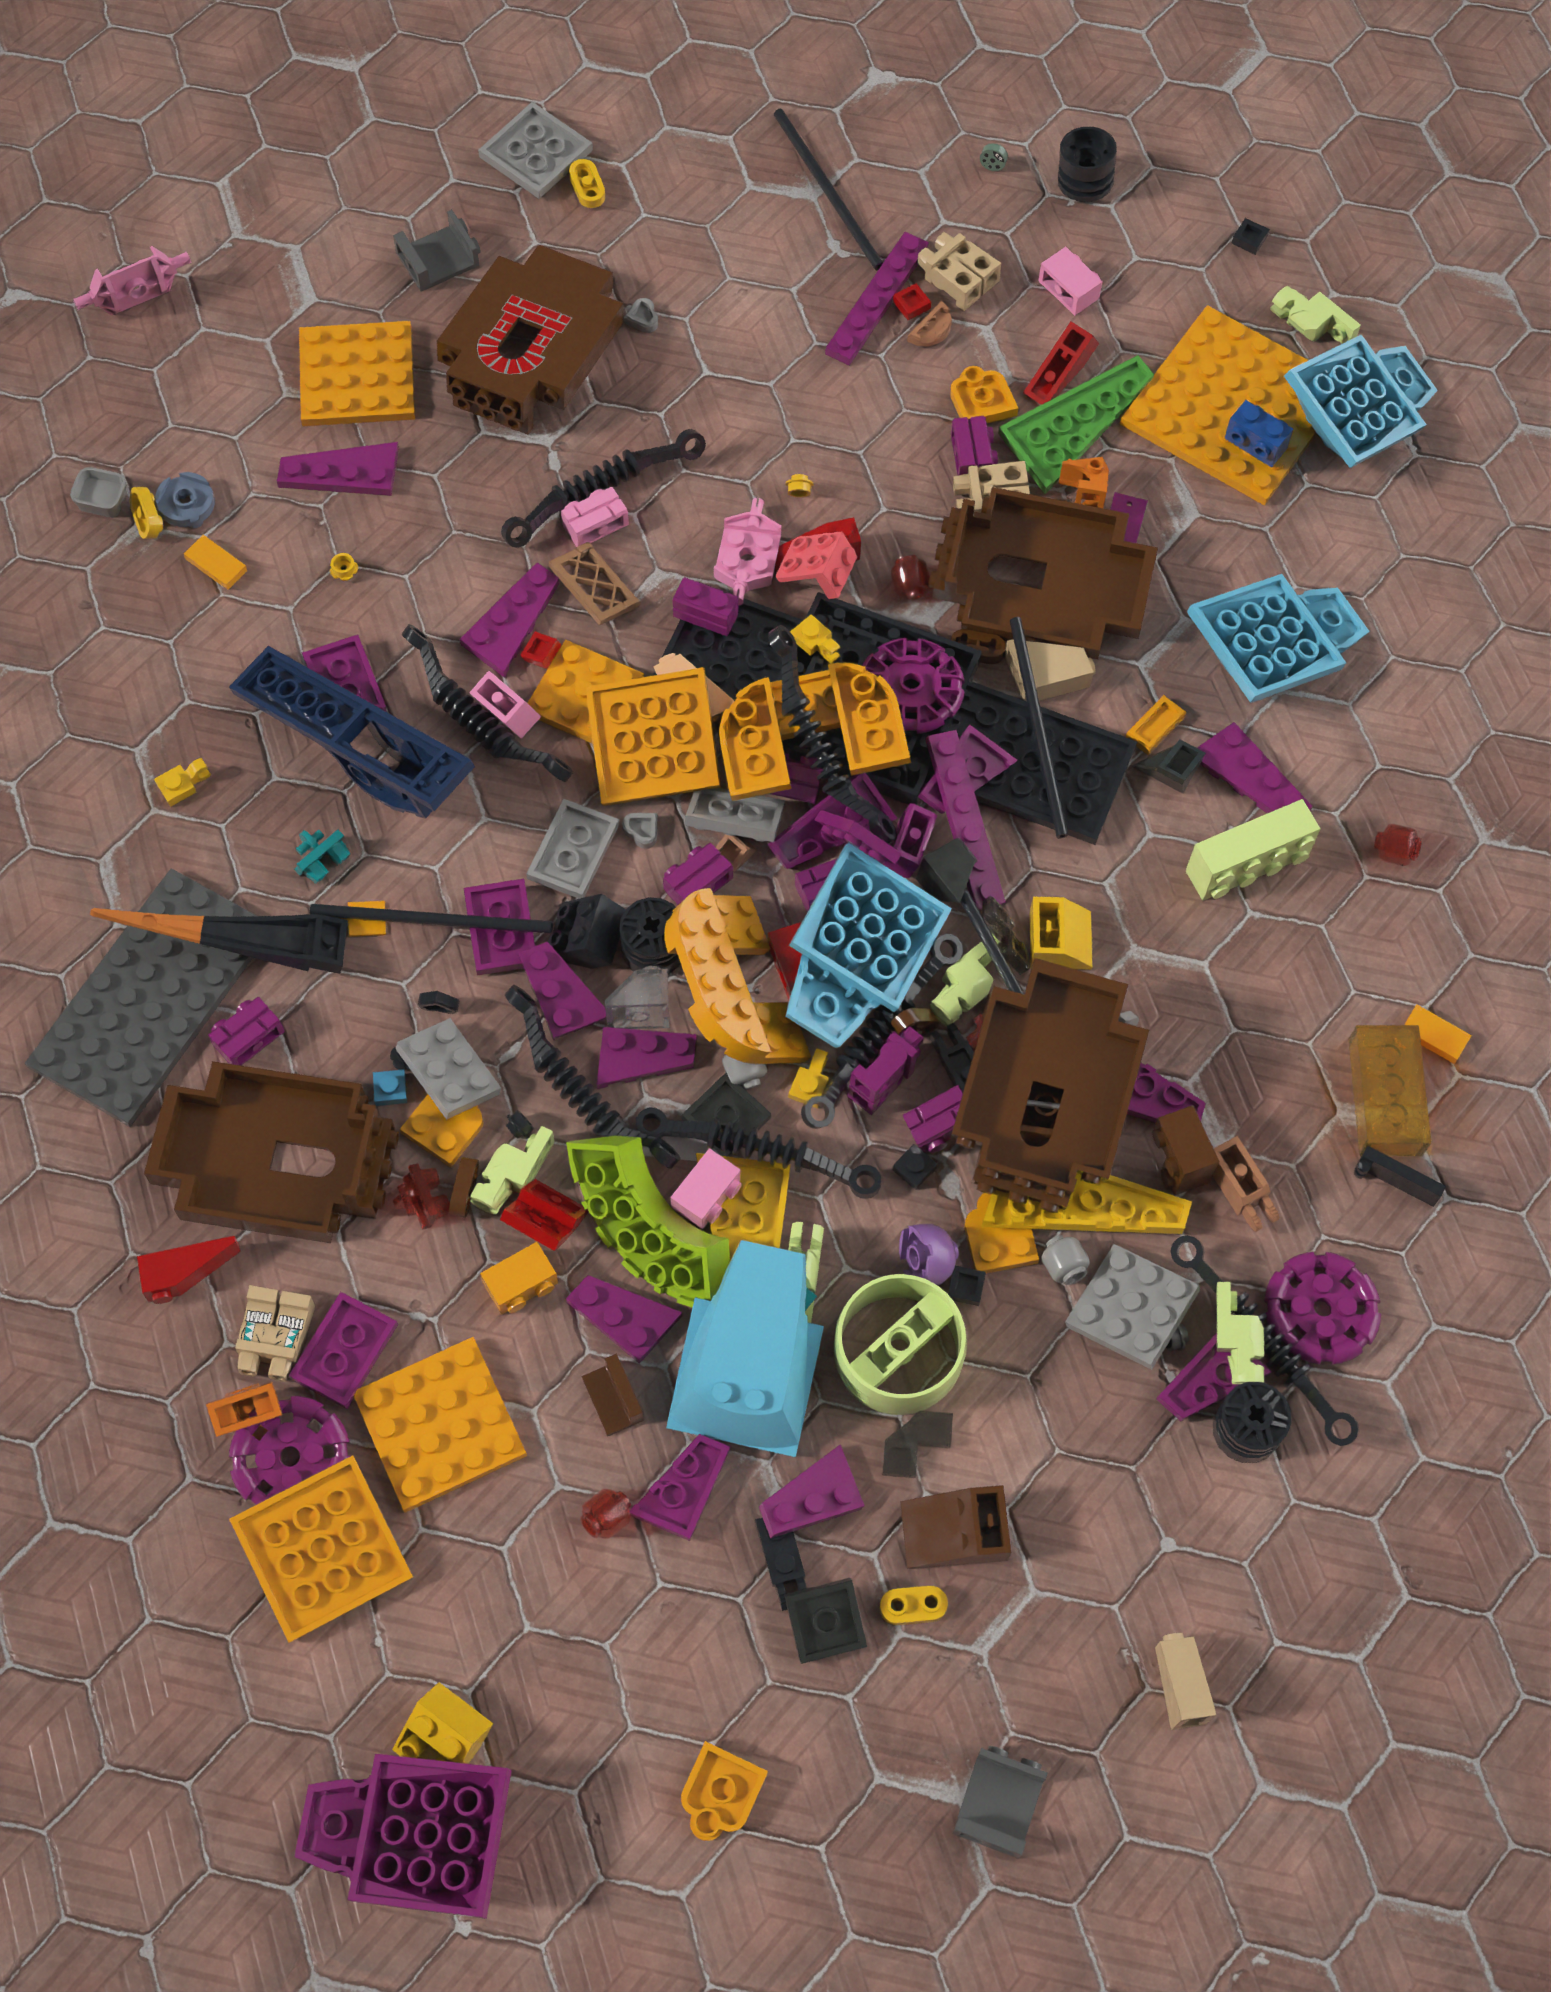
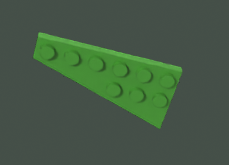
[998,355,1154,494]

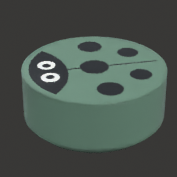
[980,143,1008,171]

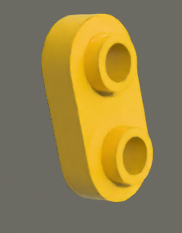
[569,159,605,208]
[129,487,163,539]
[879,1586,948,1625]

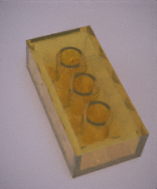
[1348,1025,1431,1156]

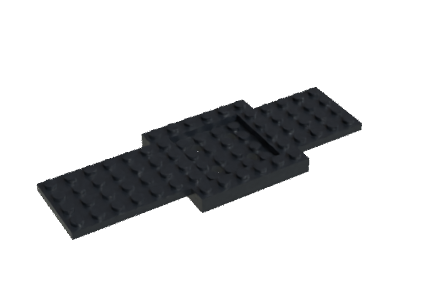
[653,582,1137,845]

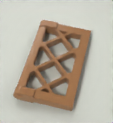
[548,542,641,626]

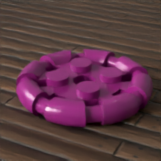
[862,638,965,734]
[1264,1252,1382,1365]
[229,1396,351,1505]

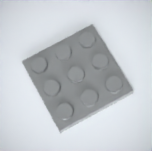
[478,102,593,199]
[1065,1244,1200,1370]

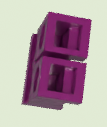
[848,1026,924,1116]

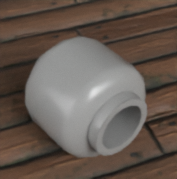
[722,1055,768,1090]
[1042,1235,1090,1285]

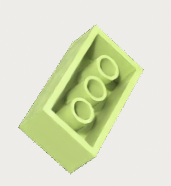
[1186,799,1321,901]

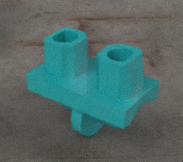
[294,829,351,884]

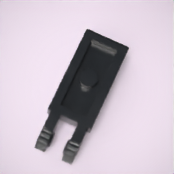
[929,1023,974,1090]
[755,1518,807,1611]

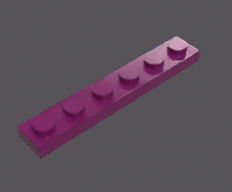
[825,232,929,366]
[925,730,1006,911]

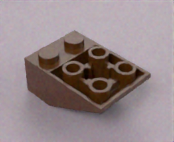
[900,1485,1011,1569]

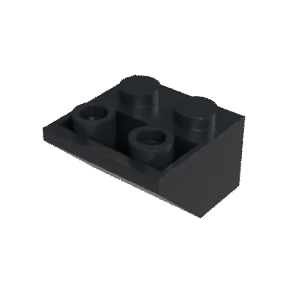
[548,894,626,969]

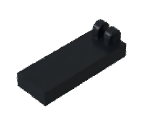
[1354,1146,1446,1207]

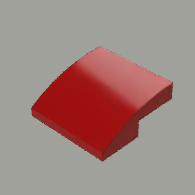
[500,1179,588,1251]

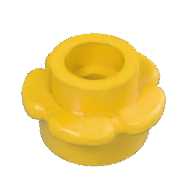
[785,474,814,498]
[330,553,358,581]

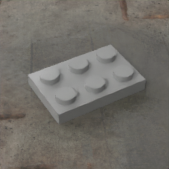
[685,788,785,842]
[526,799,619,899]
[396,1018,501,1120]

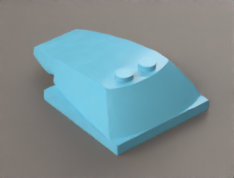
[1284,335,1438,468]
[1187,574,1370,703]
[785,842,952,1048]
[666,1240,824,1457]

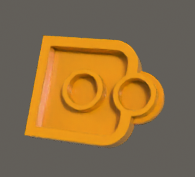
[950,366,1019,423]
[400,1094,483,1168]
[964,1193,1039,1274]
[681,1741,769,1841]

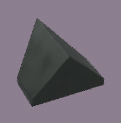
[1131,739,1206,794]
[916,838,978,903]

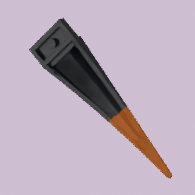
[90,908,348,974]

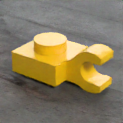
[790,615,840,663]
[154,758,211,807]
[788,1048,829,1109]

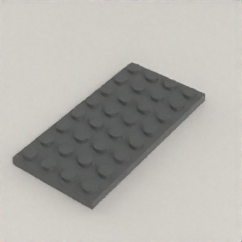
[25,868,256,1127]

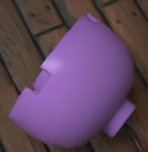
[899,1224,959,1286]

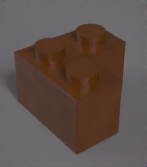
[1152,1105,1220,1196]

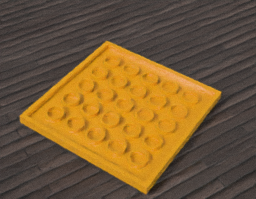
[1120,305,1317,506]

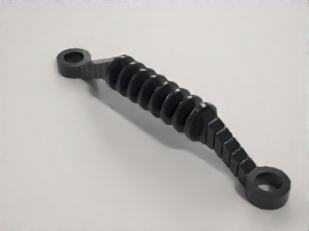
[501,429,706,548]
[401,624,573,782]
[768,625,897,844]
[801,934,963,1129]
[505,985,681,1169]
[636,1107,881,1199]
[1170,1235,1359,1446]

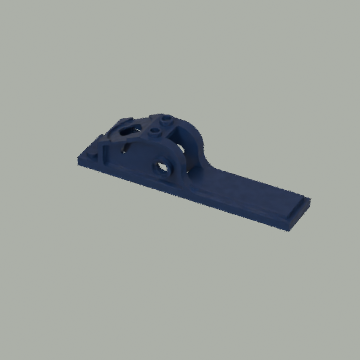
[229,646,475,819]

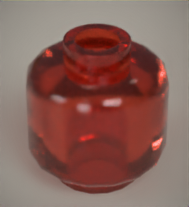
[890,555,930,600]
[1374,824,1422,866]
[580,1488,631,1539]

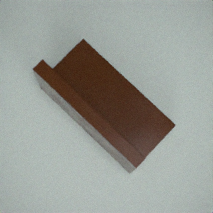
[581,1353,644,1437]

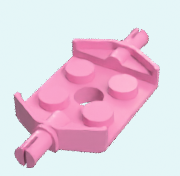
[73,246,191,315]
[714,498,781,605]

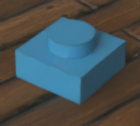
[373,1070,407,1106]

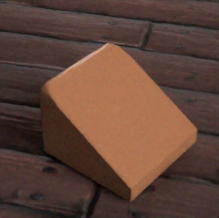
[716,834,757,873]

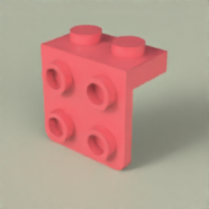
[776,532,857,599]

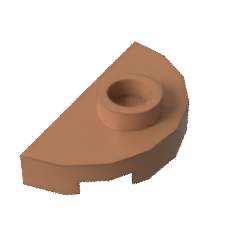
[907,301,952,347]

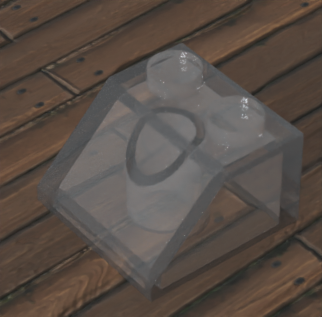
[605,966,670,1029]

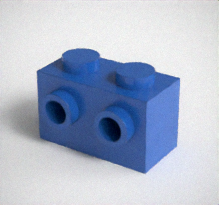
[1225,400,1293,467]

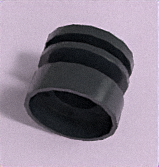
[1058,127,1117,202]
[619,897,681,978]
[1213,1382,1291,1463]

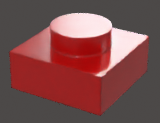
[893,283,932,320]
[520,631,562,669]

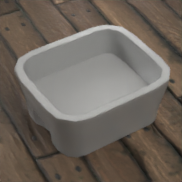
[70,467,127,518]

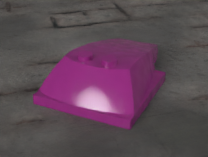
[294,1754,512,1919]

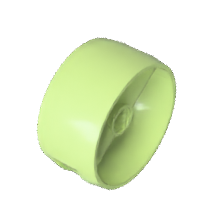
[833,1274,967,1415]

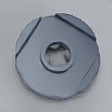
[155,472,215,529]

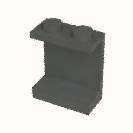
[393,209,481,292]
[952,1746,1048,1859]

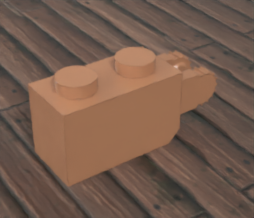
[1213,1136,1280,1232]

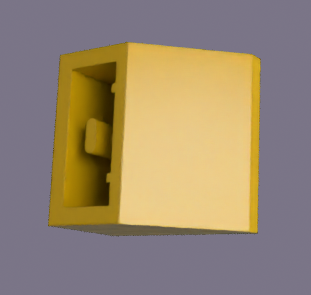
[1029,897,1093,970]
[392,1682,494,1764]

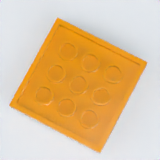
[299,321,415,427]
[585,667,721,806]
[354,1337,527,1513]
[229,1455,413,1643]

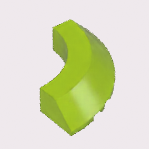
[566,1136,730,1308]

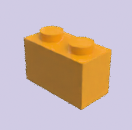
[480,1242,558,1315]

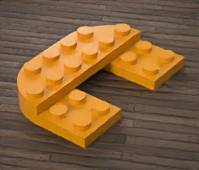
[719,663,911,801]
[664,888,811,1064]

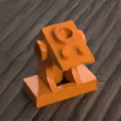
[1058,457,1109,508]
[206,1382,283,1440]

